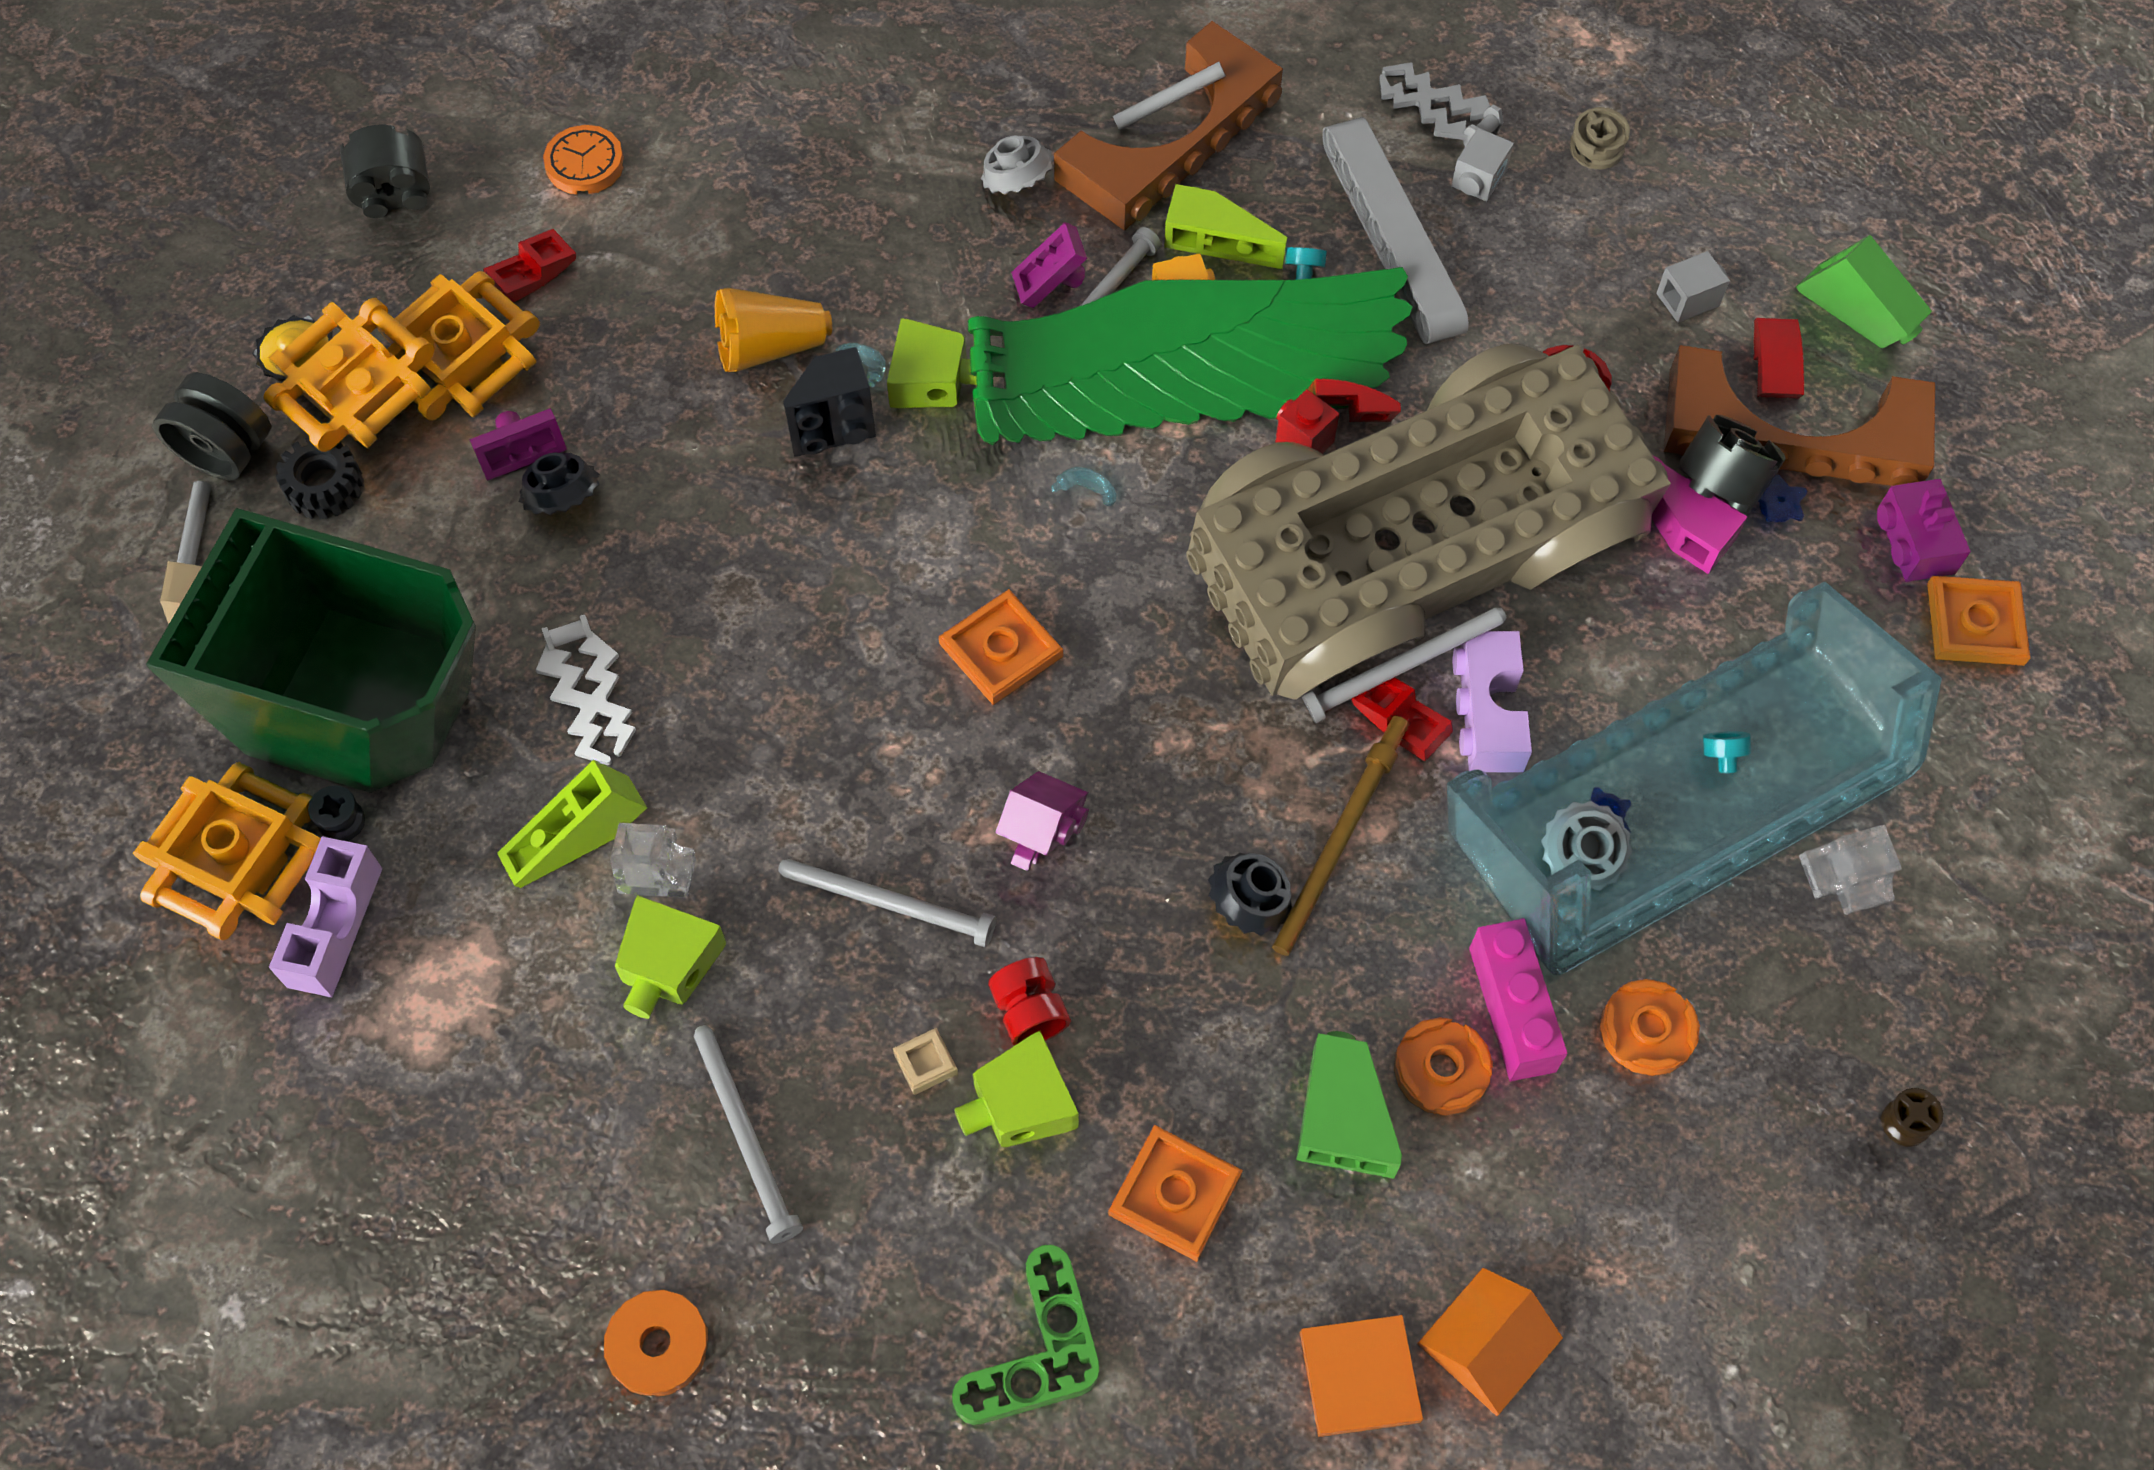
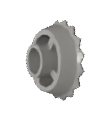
[981,135,1054,195]
[1541,801,1633,892]

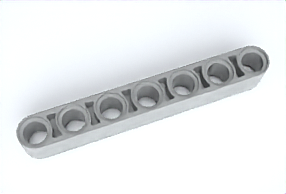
[1322,117,1469,344]

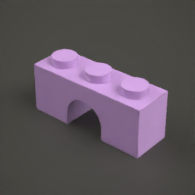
[1452,631,1532,772]
[269,836,383,998]

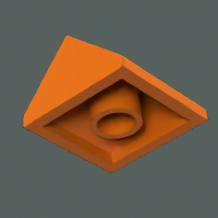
[1417,1268,1563,1416]

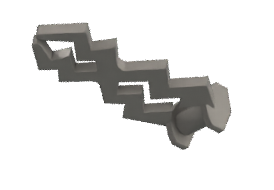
[1379,62,1504,147]

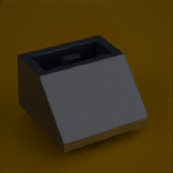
[783,347,876,457]

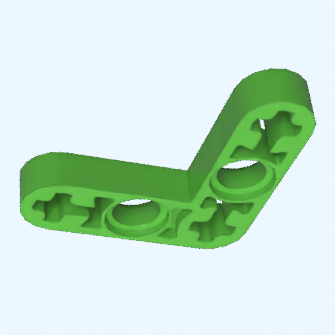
[952,1245,1099,1425]

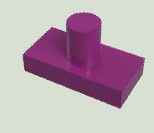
[1011,222,1087,308]
[469,408,567,481]

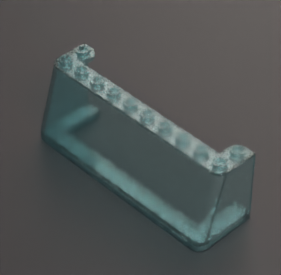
[1447,581,1942,975]

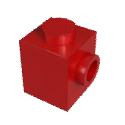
[1275,389,1340,454]

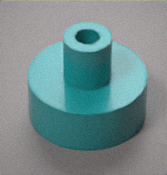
[1285,247,1327,280]
[1703,731,1751,773]

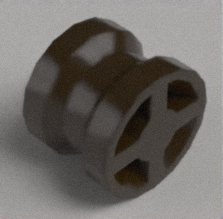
[1881,1088,1944,1147]

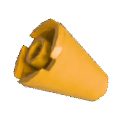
[715,287,832,372]

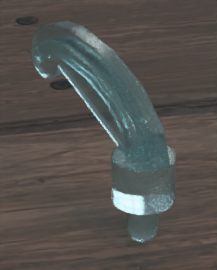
[835,343,886,387]
[1051,467,1116,506]

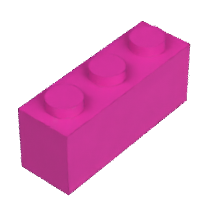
[1469,918,1568,1082]

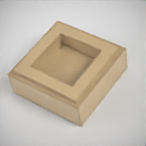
[893,1028,958,1095]

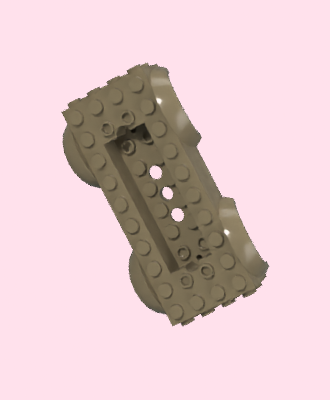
[1186,344,1671,700]

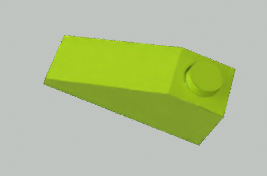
[1164,184,1287,269]
[497,760,647,888]

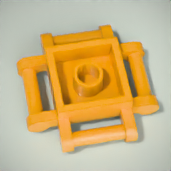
[377,271,540,421]
[263,298,435,452]
[133,762,321,941]

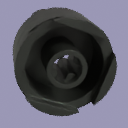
[340,124,430,218]
[1678,414,1785,513]

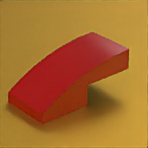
[483,229,576,302]
[1753,318,1804,399]
[1307,378,1401,422]
[1351,677,1453,762]

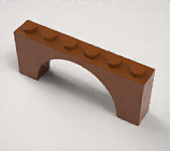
[1054,21,1283,231]
[1663,345,1935,486]

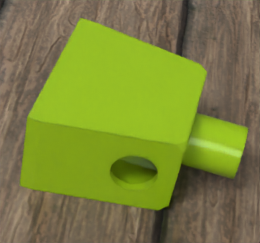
[887,318,977,408]
[615,895,726,1019]
[954,1031,1079,1147]

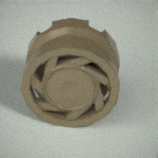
[1570,107,1630,170]

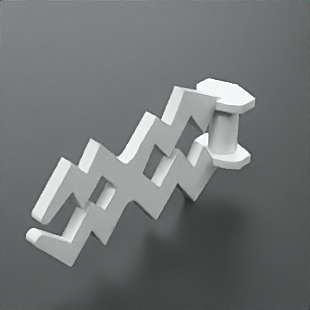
[536,614,636,765]

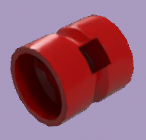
[988,957,1071,1046]

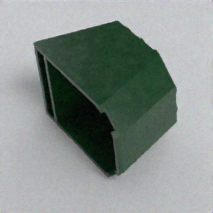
[146,508,476,793]

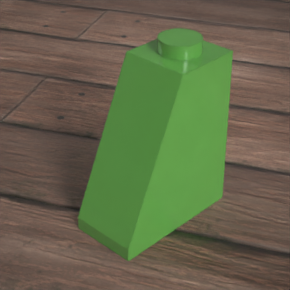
[1796,235,1932,349]
[1296,1031,1402,1179]

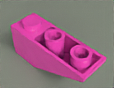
[1652,455,1747,574]

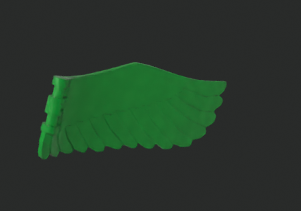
[968,267,1412,445]

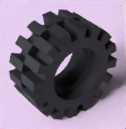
[276,437,364,519]

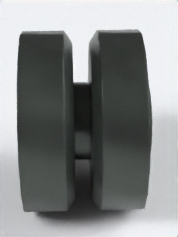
[152,372,272,481]

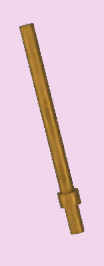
[1272,716,1409,956]

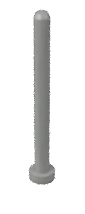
[1080,227,1161,306]
[1302,608,1507,723]
[778,859,997,948]
[694,1025,803,1244]

